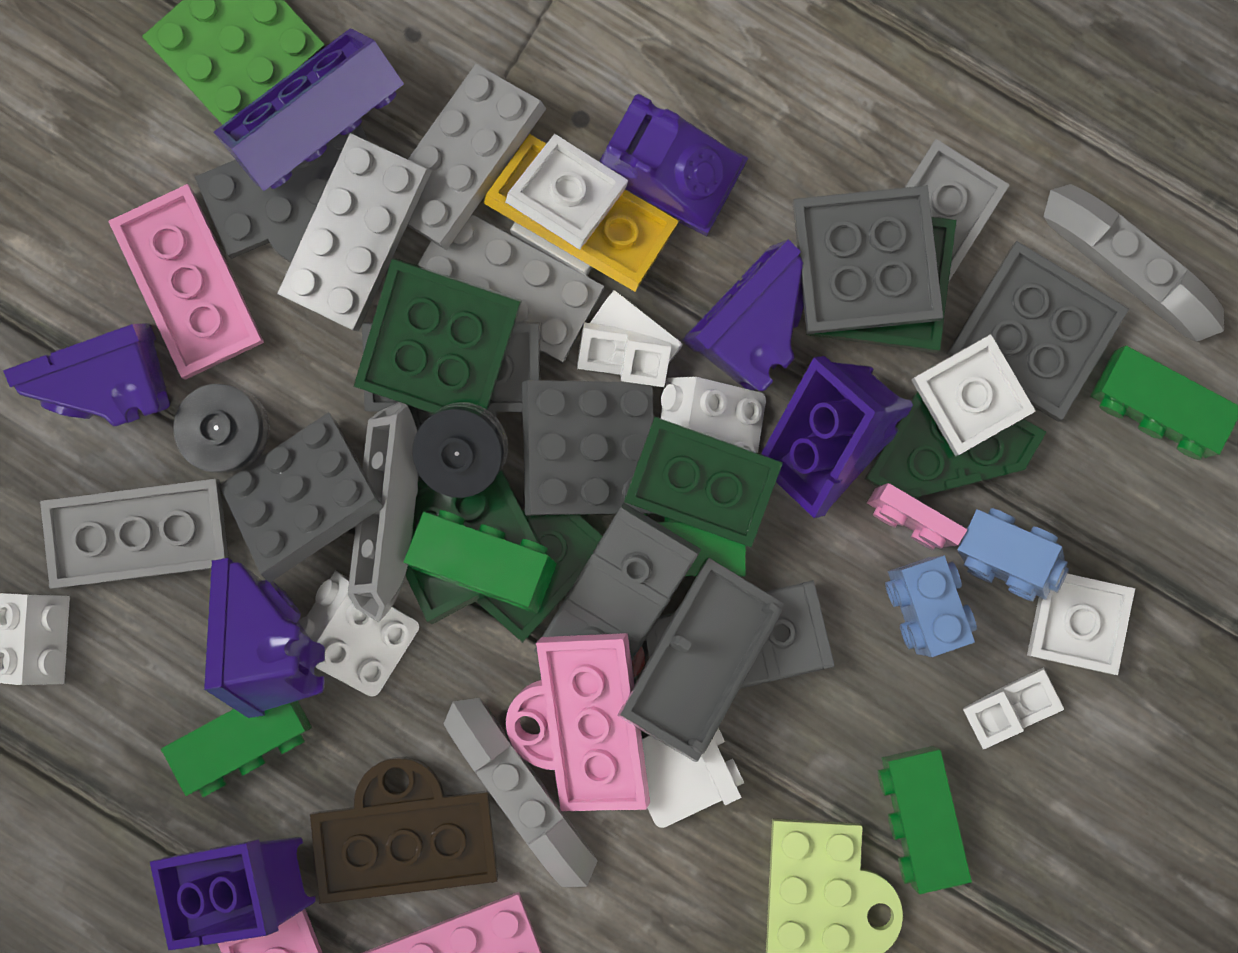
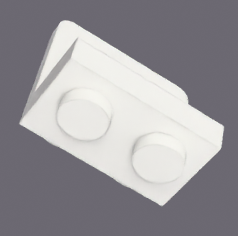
[661,377,766,453]
[299,570,419,696]
[0,593,70,685]
[642,728,744,828]

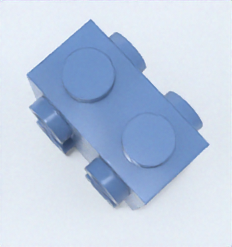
[957,508,1069,602]
[885,556,977,657]

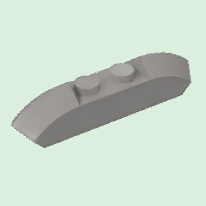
[1043,184,1224,342]
[348,402,418,622]
[444,698,597,887]

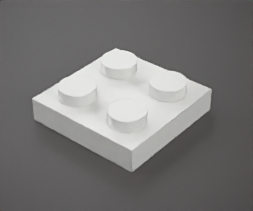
[505,134,628,250]
[911,335,1036,456]
[1027,574,1135,675]

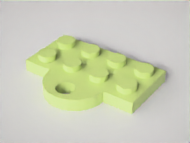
[766,819,903,953]

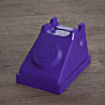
[599,94,748,237]
[682,239,804,391]
[3,323,170,426]
[761,356,913,518]
[204,558,325,718]
[150,837,316,951]

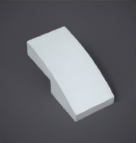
[577,322,671,387]
[963,667,1064,749]

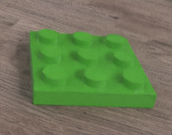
[142,0,326,125]

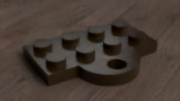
[310,757,498,904]

